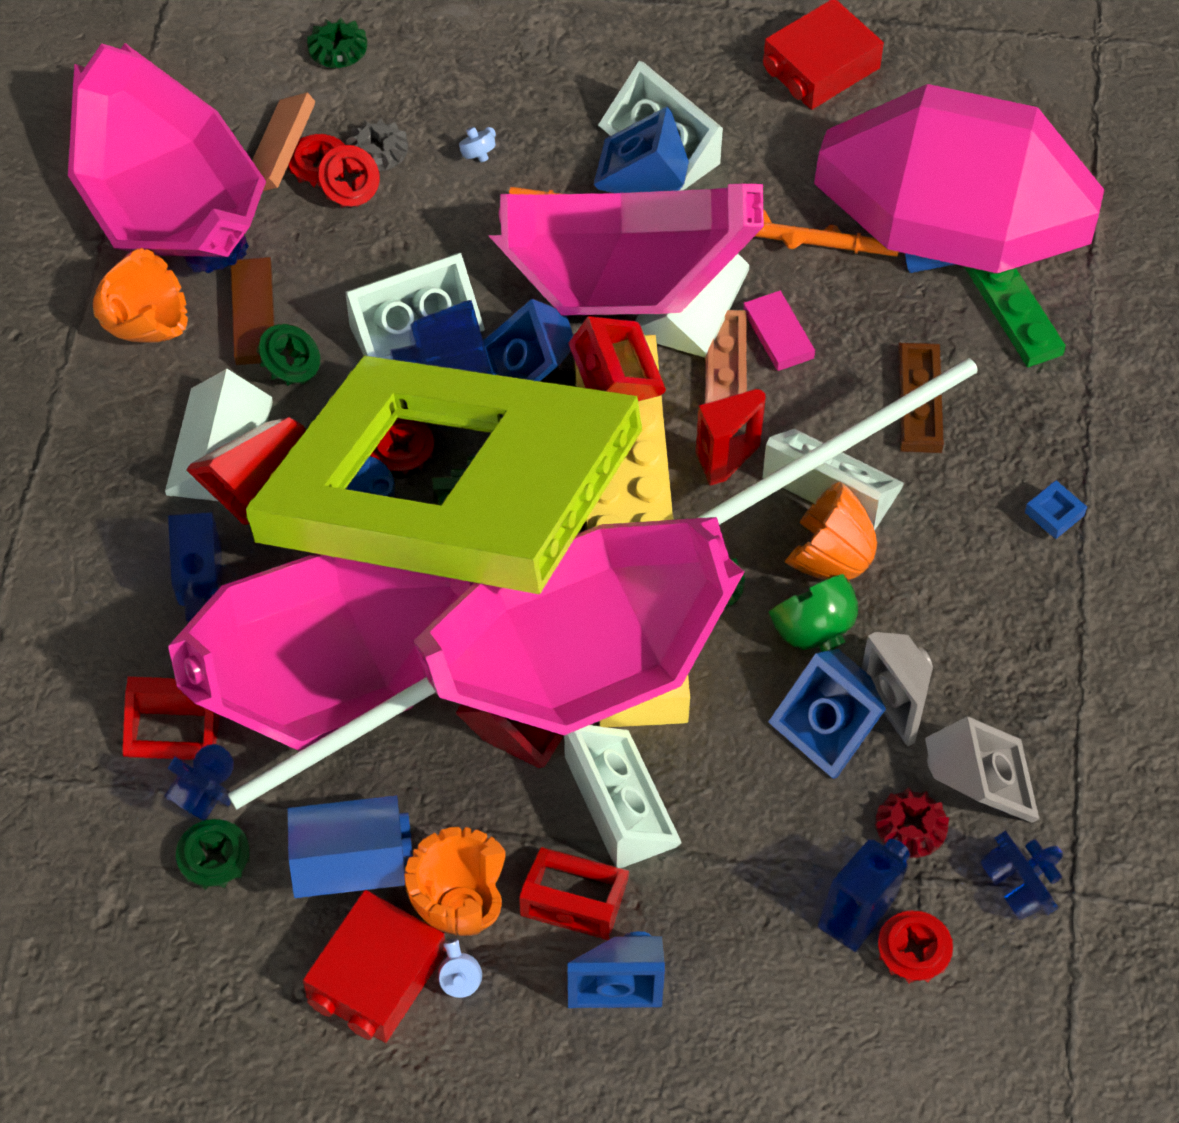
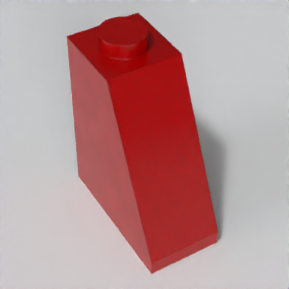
[186,417,306,525]

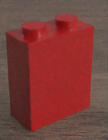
[763,0,884,110]
[303,890,446,1043]

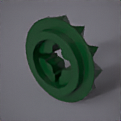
[307,17,368,68]
[256,324,320,386]
[176,819,250,890]

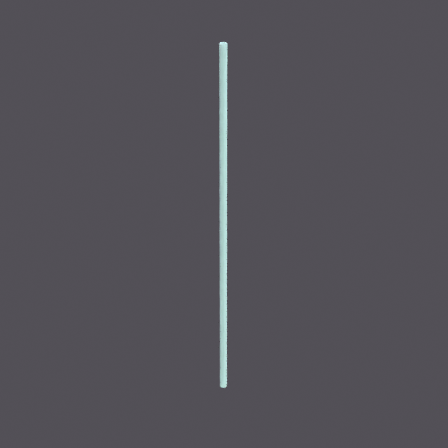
[227,358,977,810]

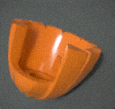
[93,248,188,343]
[785,482,877,581]
[404,827,506,936]

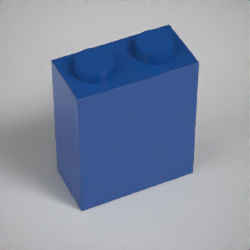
[288,795,413,898]

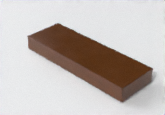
[231,257,275,365]
[898,342,944,453]

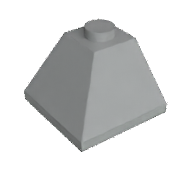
[862,632,933,747]
[925,716,1039,823]

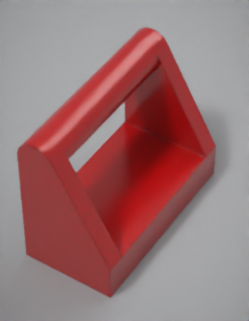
[568,316,666,402]
[695,389,766,486]
[123,676,220,761]
[519,847,630,940]

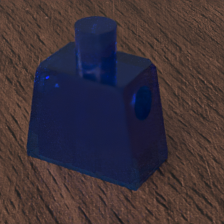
[390,300,491,374]
[168,512,222,622]
[817,839,910,952]

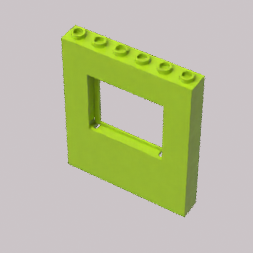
[246,356,642,595]

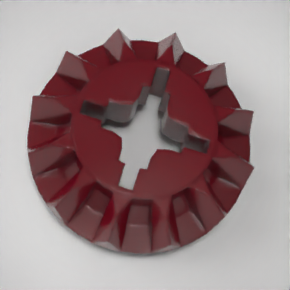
[875,787,949,858]

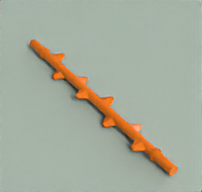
[509,187,898,257]

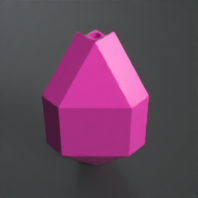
[68,43,266,257]
[814,84,1104,273]
[488,183,764,315]
[414,517,745,735]
[168,553,474,751]

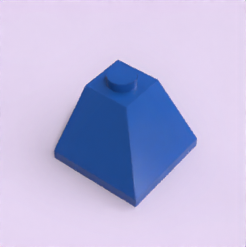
[594,106,689,193]
[477,299,574,382]
[768,649,886,779]
[568,931,665,1008]

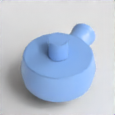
[459,127,496,162]
[438,938,482,998]

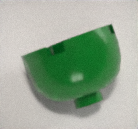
[768,574,858,652]

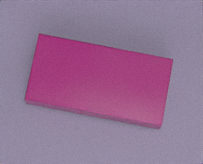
[743,290,815,371]

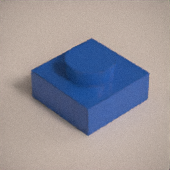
[1025,480,1087,540]

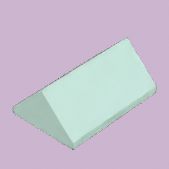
[598,61,723,191]
[345,253,485,361]
[636,254,749,358]
[165,369,273,501]
[762,429,904,530]
[564,725,682,868]

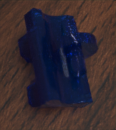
[164,744,234,821]
[980,830,1063,920]

